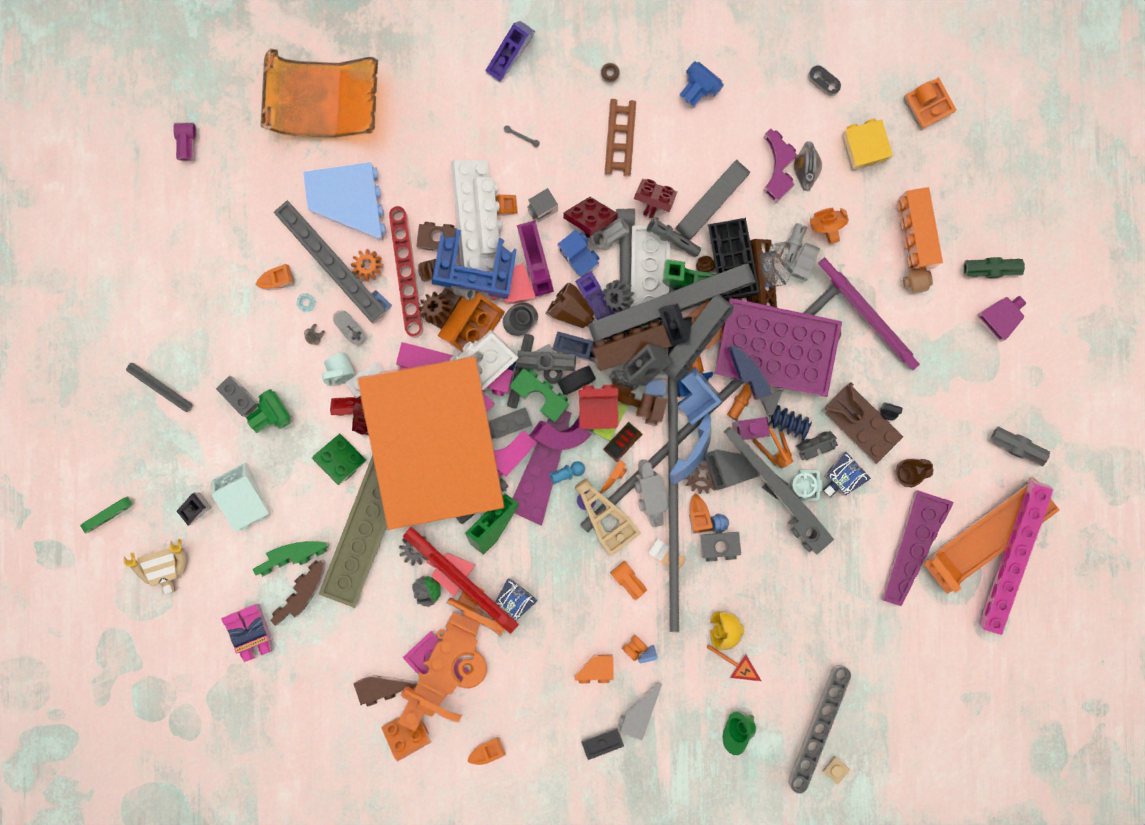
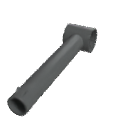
[616,209,635,291]

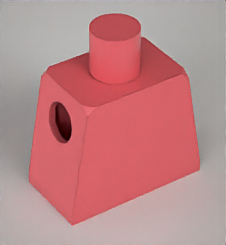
[491,263,536,305]
[426,552,475,596]

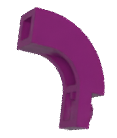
[529,417,592,450]

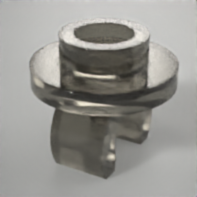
[304,324,325,345]

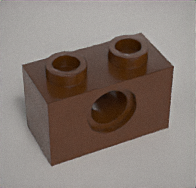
[416,222,457,252]

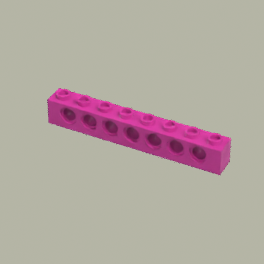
[979,479,1054,635]

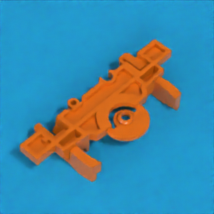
[397,587,504,731]

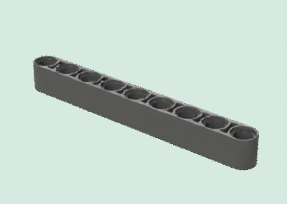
[588,264,756,342]

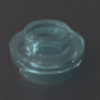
[296,293,316,312]

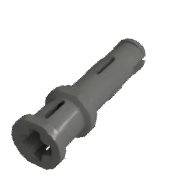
[646,217,701,257]

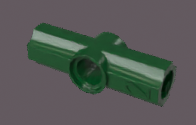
[963,257,1025,278]

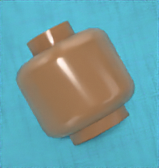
[903,268,933,294]

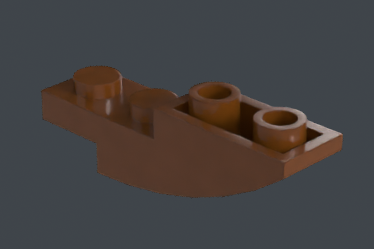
[270,560,326,626]

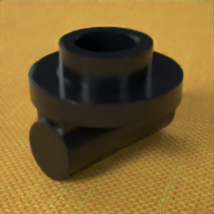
[880,402,903,421]

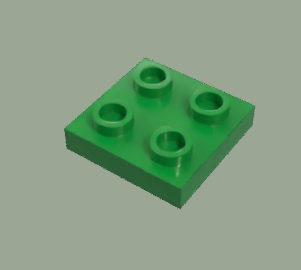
[312,433,366,486]

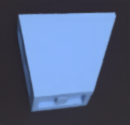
[303,162,386,241]

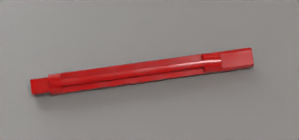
[402,527,519,634]

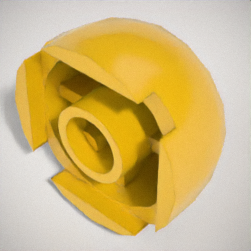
[710,611,744,650]

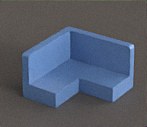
[678,367,722,425]

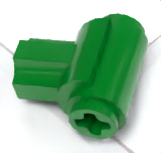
[246,389,292,433]

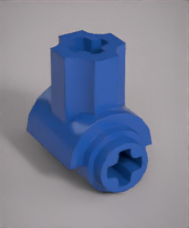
[679,61,724,107]

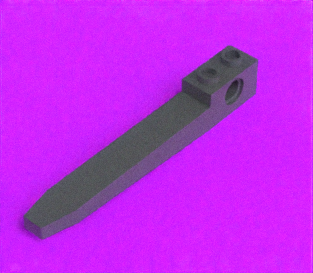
[723,427,834,555]

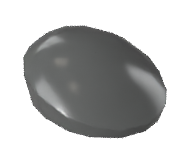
[503,303,538,336]

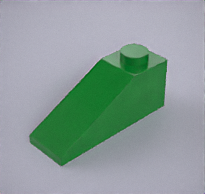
[465,494,519,555]

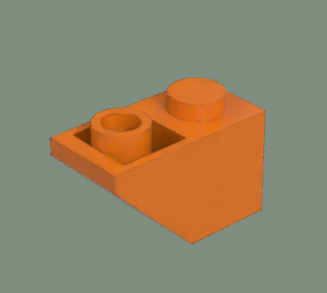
[575,654,614,684]

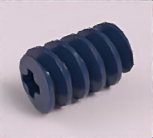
[769,405,812,441]

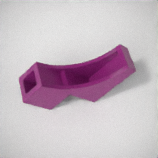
[763,128,797,203]

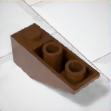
[353,675,417,707]

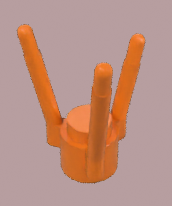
[753,427,794,469]

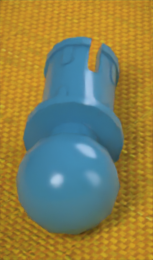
[549,461,585,484]

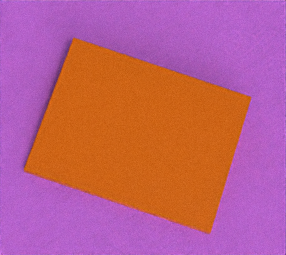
[357,356,505,530]

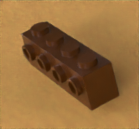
[590,320,673,371]

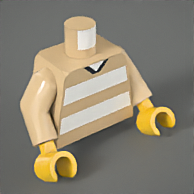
[123,539,187,594]

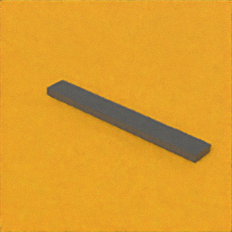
[273,200,387,324]

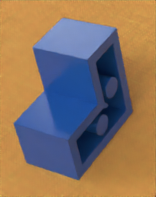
[557,230,600,278]

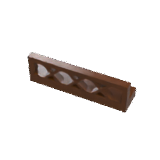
[747,239,777,308]

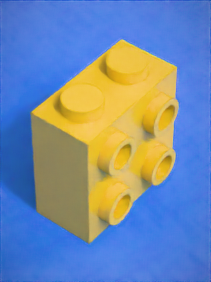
[843,118,893,170]

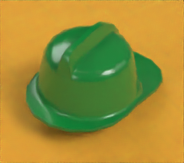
[722,712,756,755]

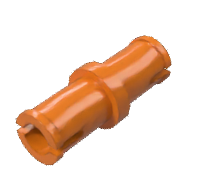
[726,382,752,421]

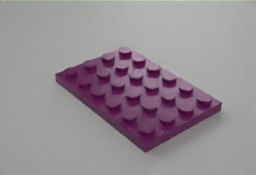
[714,298,842,397]

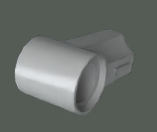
[590,218,629,249]

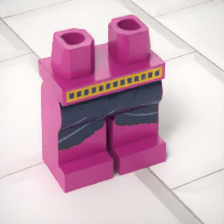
[221,604,272,662]

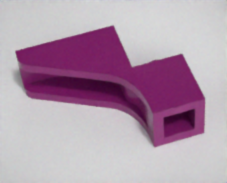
[517,220,554,297]

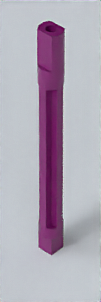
[818,257,920,370]

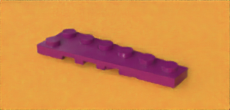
[512,411,572,526]
[882,490,954,606]

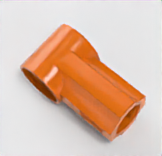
[610,560,647,600]

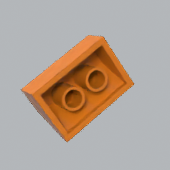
[437,291,505,352]

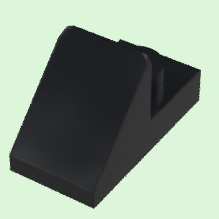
[659,304,692,345]

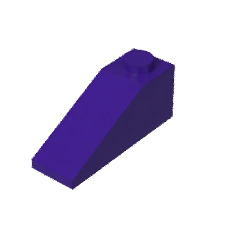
[485,20,536,82]

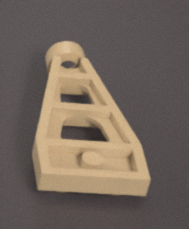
[575,479,641,556]

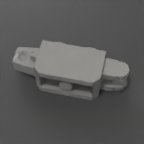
[634,459,669,527]

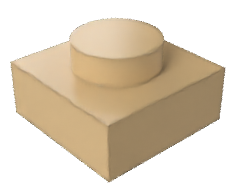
[822,756,850,784]

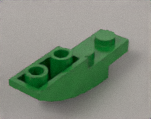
[252,541,331,577]

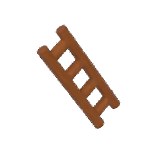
[605,99,636,177]

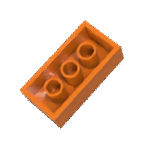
[897,187,943,269]

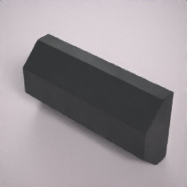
[708,217,759,300]

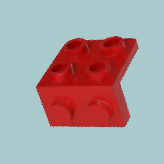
[579,385,619,429]

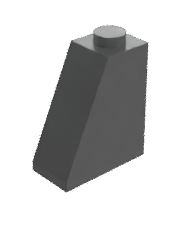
[704,450,759,491]

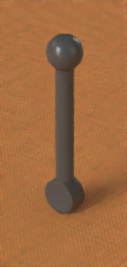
[504,125,540,147]

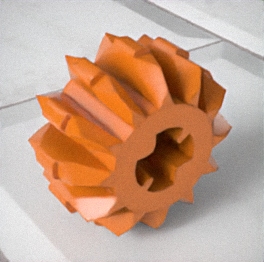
[351,249,384,282]

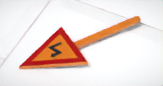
[707,645,762,682]

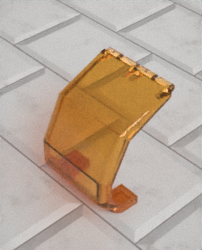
[260,49,378,138]

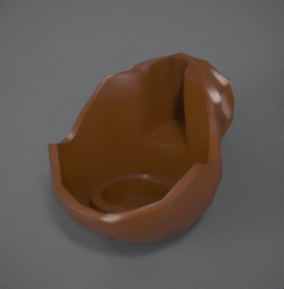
[895,459,934,488]

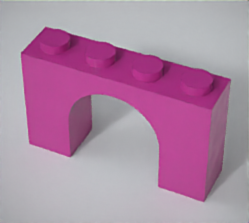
[483,393,537,477]

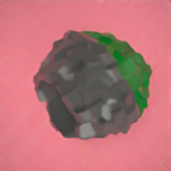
[412,576,441,607]

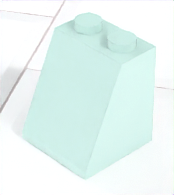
[211,463,269,532]

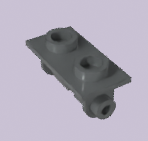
[795,431,838,461]

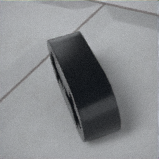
[808,65,841,96]

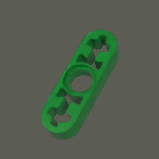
[80,496,133,534]

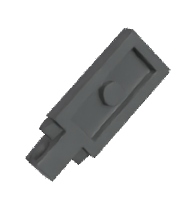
[489,407,532,439]

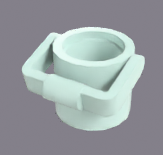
[321,353,355,386]
[789,470,823,501]

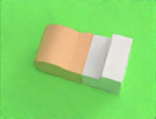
[648,538,686,569]

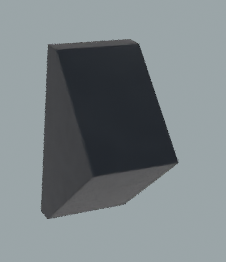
[176,492,212,526]

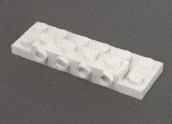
[451,160,503,272]
[450,330,518,390]

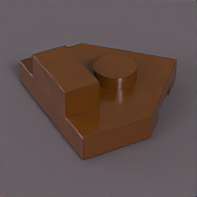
[612,382,641,408]

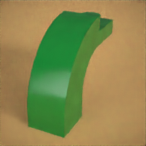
[662,259,717,290]

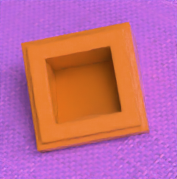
[495,195,518,216]

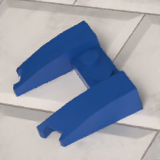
[431,230,517,299]

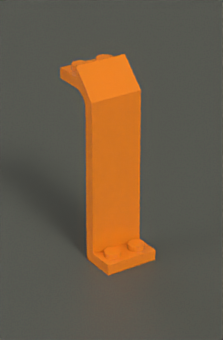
[924,477,1060,594]

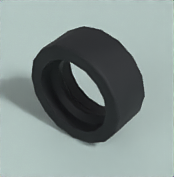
[557,366,596,395]

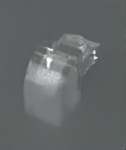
[759,241,793,287]

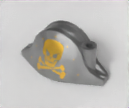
[794,141,822,191]

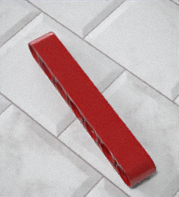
[389,206,424,338]

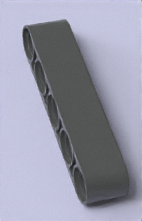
[675,159,751,241]
[662,295,734,382]

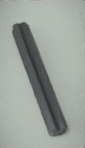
[507,334,534,408]
[126,363,193,412]

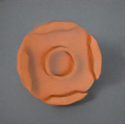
[810,208,849,245]

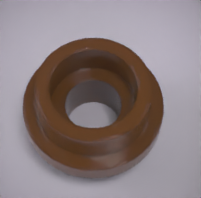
[601,63,620,82]
[696,256,715,273]

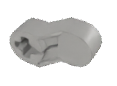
[333,310,365,344]

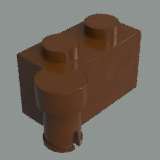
[636,393,668,426]

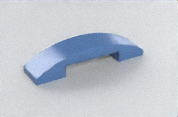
[670,413,712,485]

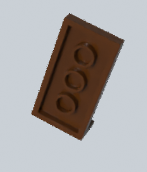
[821,382,904,464]

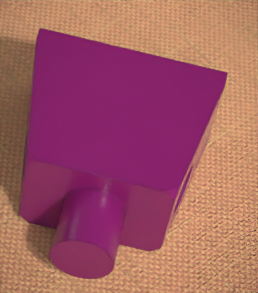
[977,296,1026,342]
[732,417,770,440]

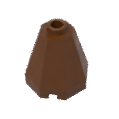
[545,282,595,328]

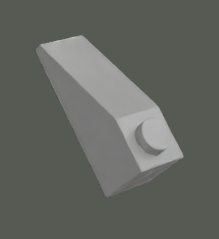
[618,682,662,740]

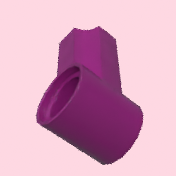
[173,123,196,161]

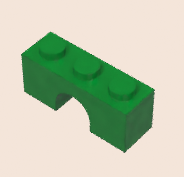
[509,368,569,423]

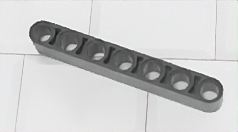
[788,665,851,794]

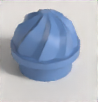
[711,514,729,533]

